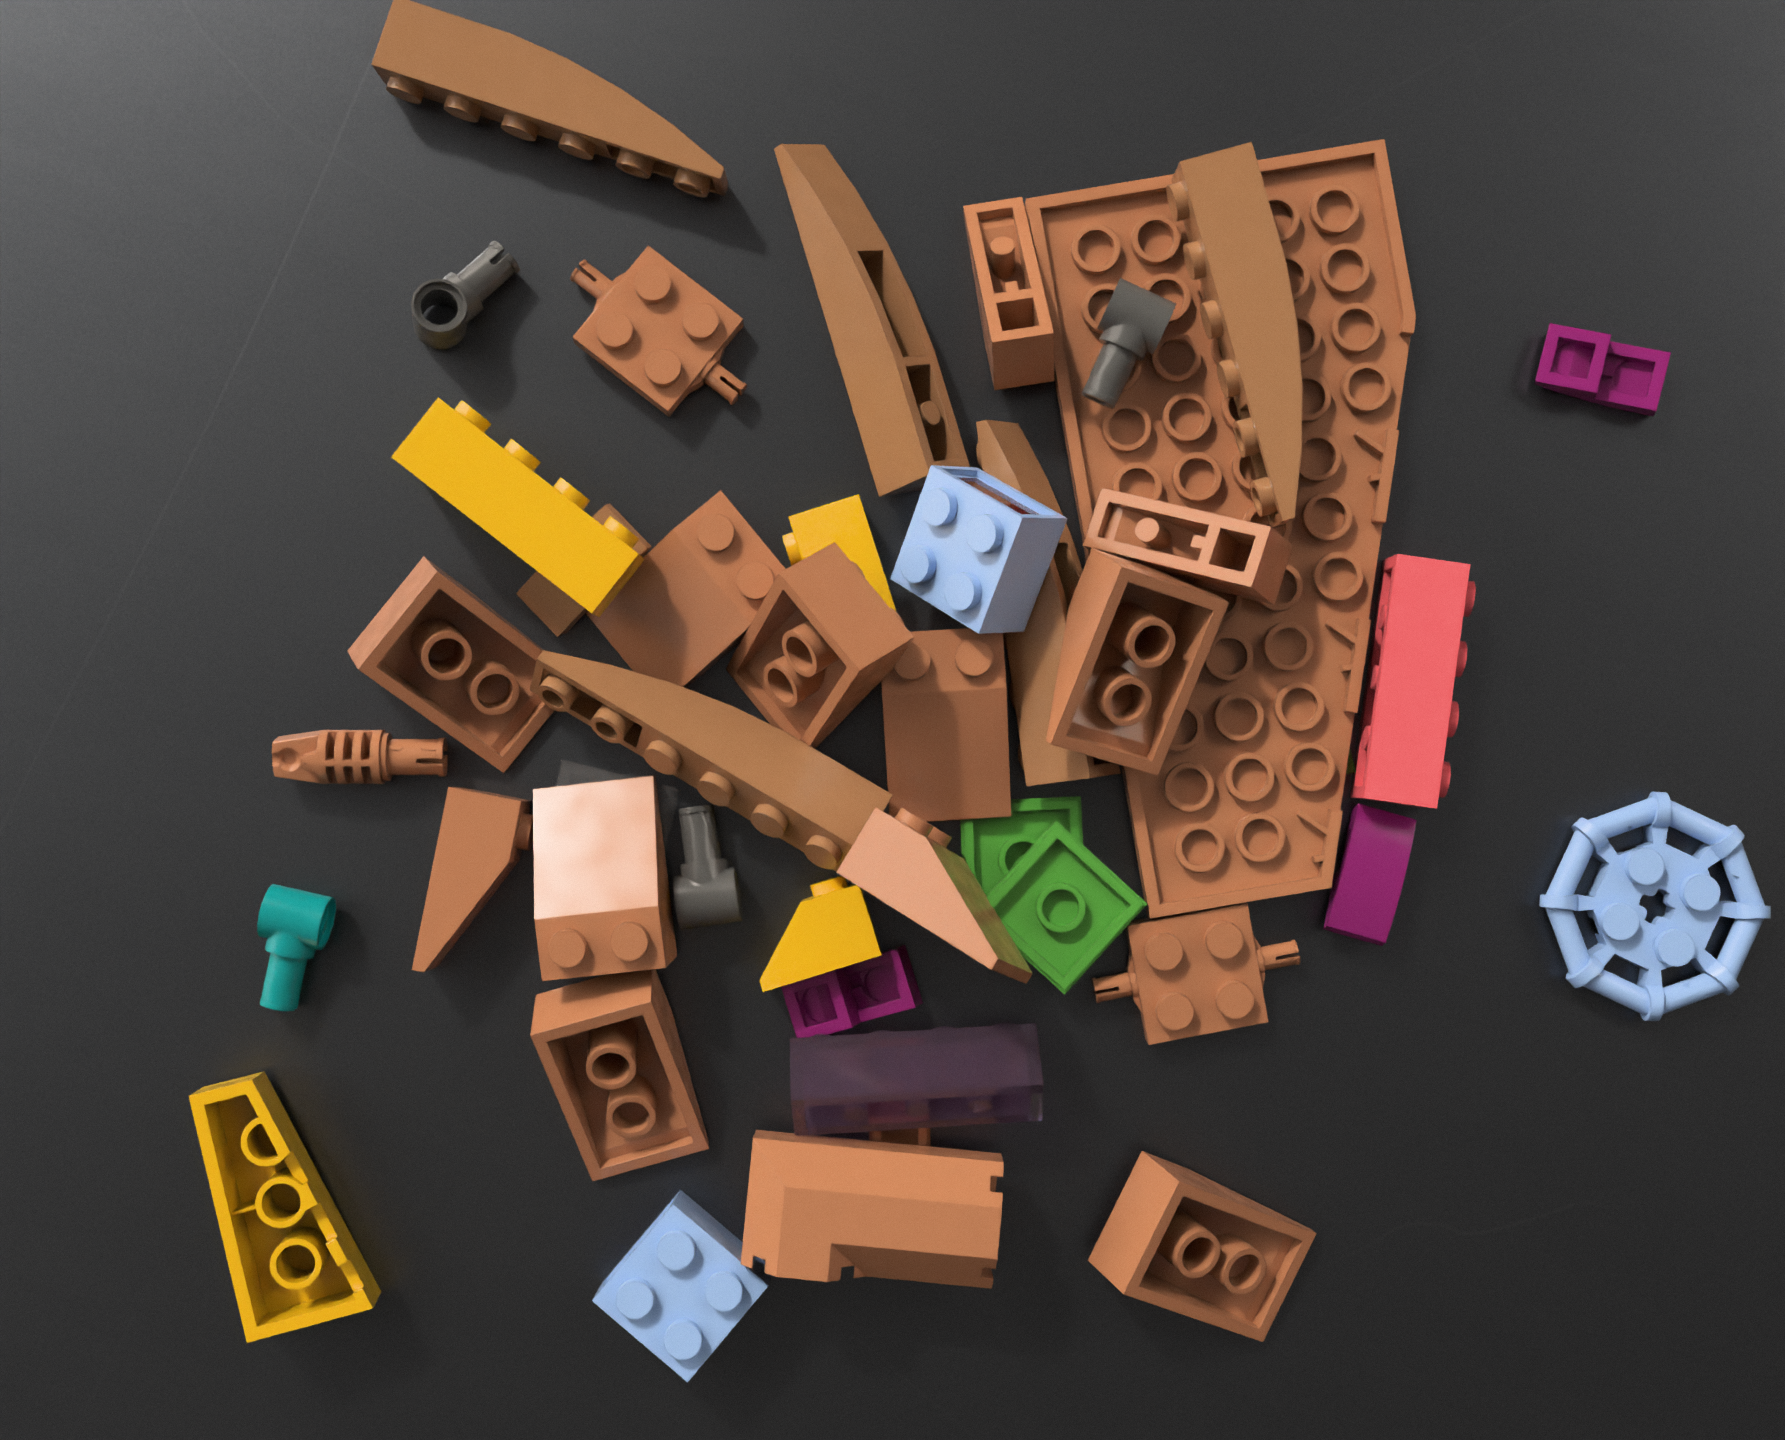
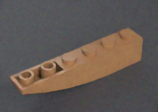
[371,0,729,197]
[1166,142,1302,528]
[774,144,970,497]
[976,420,1120,786]
[530,650,893,872]

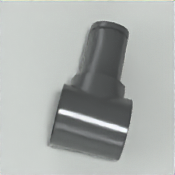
[411,240,520,350]
[1082,278,1176,409]
[673,805,742,930]

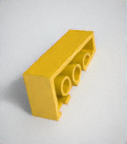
[391,397,645,617]
[189,1071,381,1343]

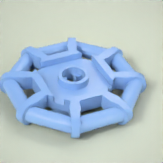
[1539,792,1771,1021]

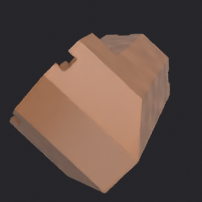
[741,1130,1004,1289]

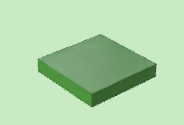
[960,796,1083,895]
[986,820,1147,995]

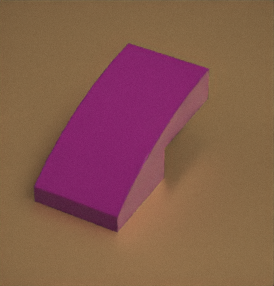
[1534,323,1671,417]
[1323,803,1417,946]
[781,945,923,1042]

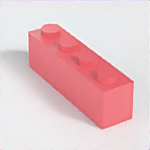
[1350,554,1476,809]

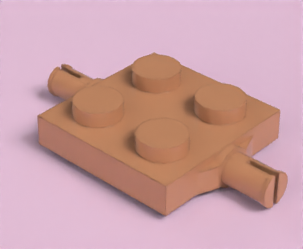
[570,245,747,417]
[1091,902,1300,1045]

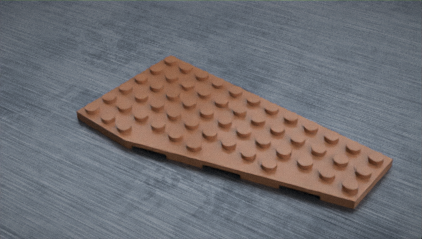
[1025,139,1416,918]

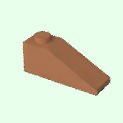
[963,197,1054,390]
[1083,488,1293,605]
[412,787,533,973]

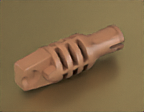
[272,730,448,784]

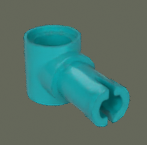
[257,884,336,1011]

